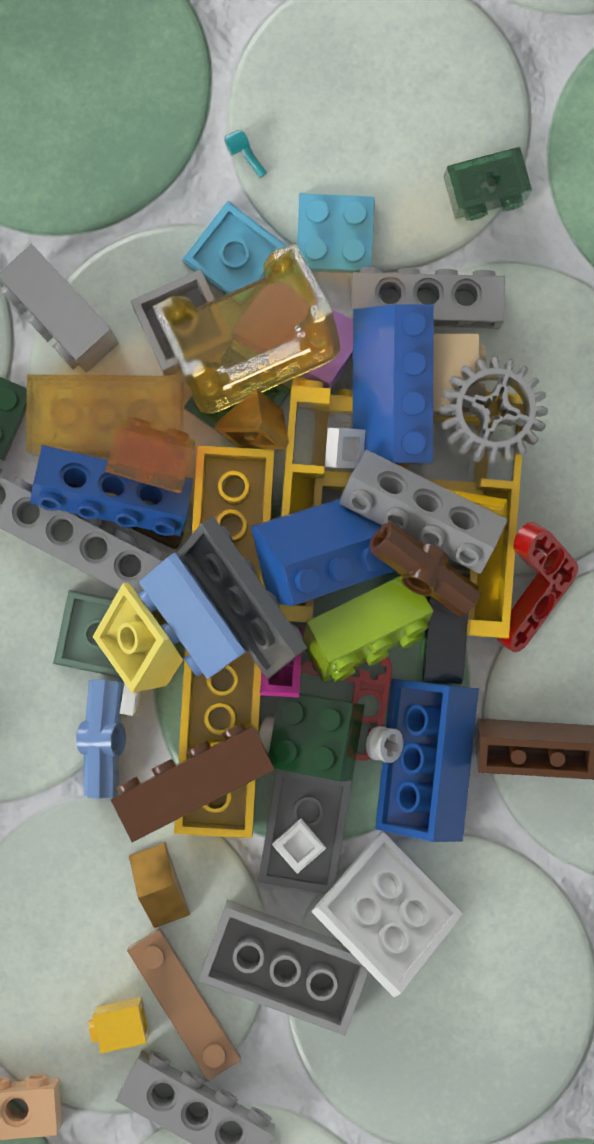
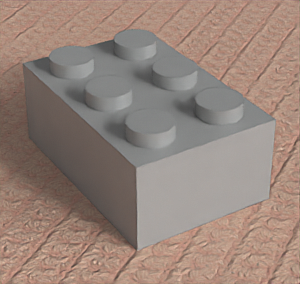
[0,243,119,373]

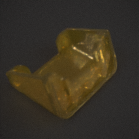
[152,243,341,414]

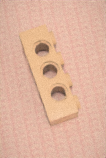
[0,1074,63,1140]

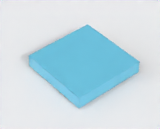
[182,201,287,308]

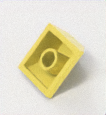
[93,583,183,693]

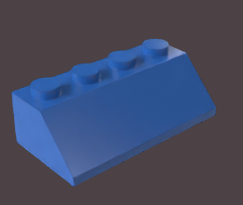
[353,304,434,464]
[251,498,395,606]
[375,678,479,842]

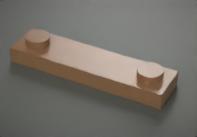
[127,928,241,1081]

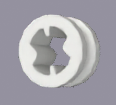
[366,726,403,763]

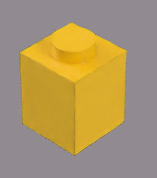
[88,997,150,1054]

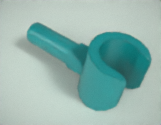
[224,130,267,178]

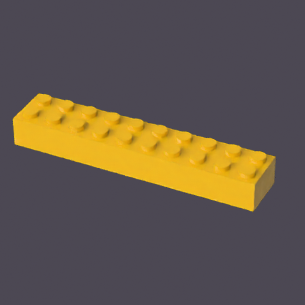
[174,446,275,838]

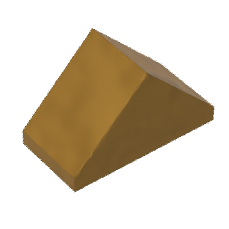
[214,389,289,449]
[129,842,190,928]

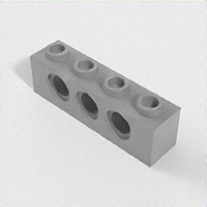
[350,267,505,329]
[339,450,508,574]
[115,1050,275,1144]

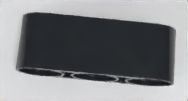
[422,573,470,685]

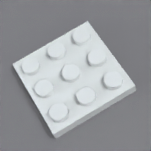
[311,831,463,997]

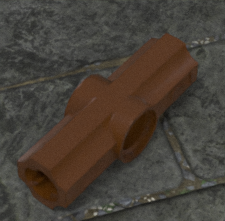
[369,522,481,616]

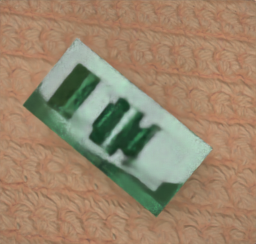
[443,147,532,221]

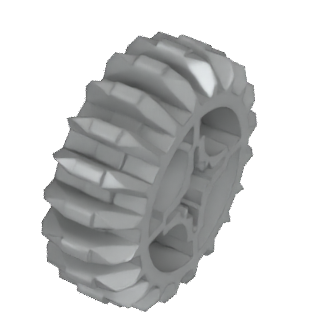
[440,356,548,464]

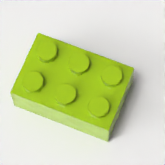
[303,576,433,683]

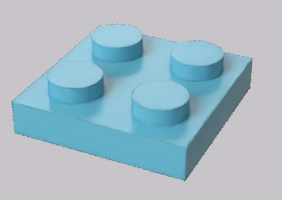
[296,193,374,274]

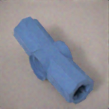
[76,679,126,799]

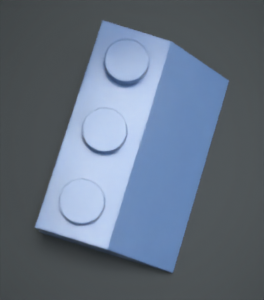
[139,552,247,679]

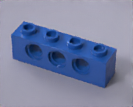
[30,445,193,536]

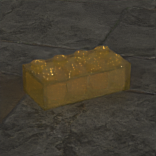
[26,374,184,458]

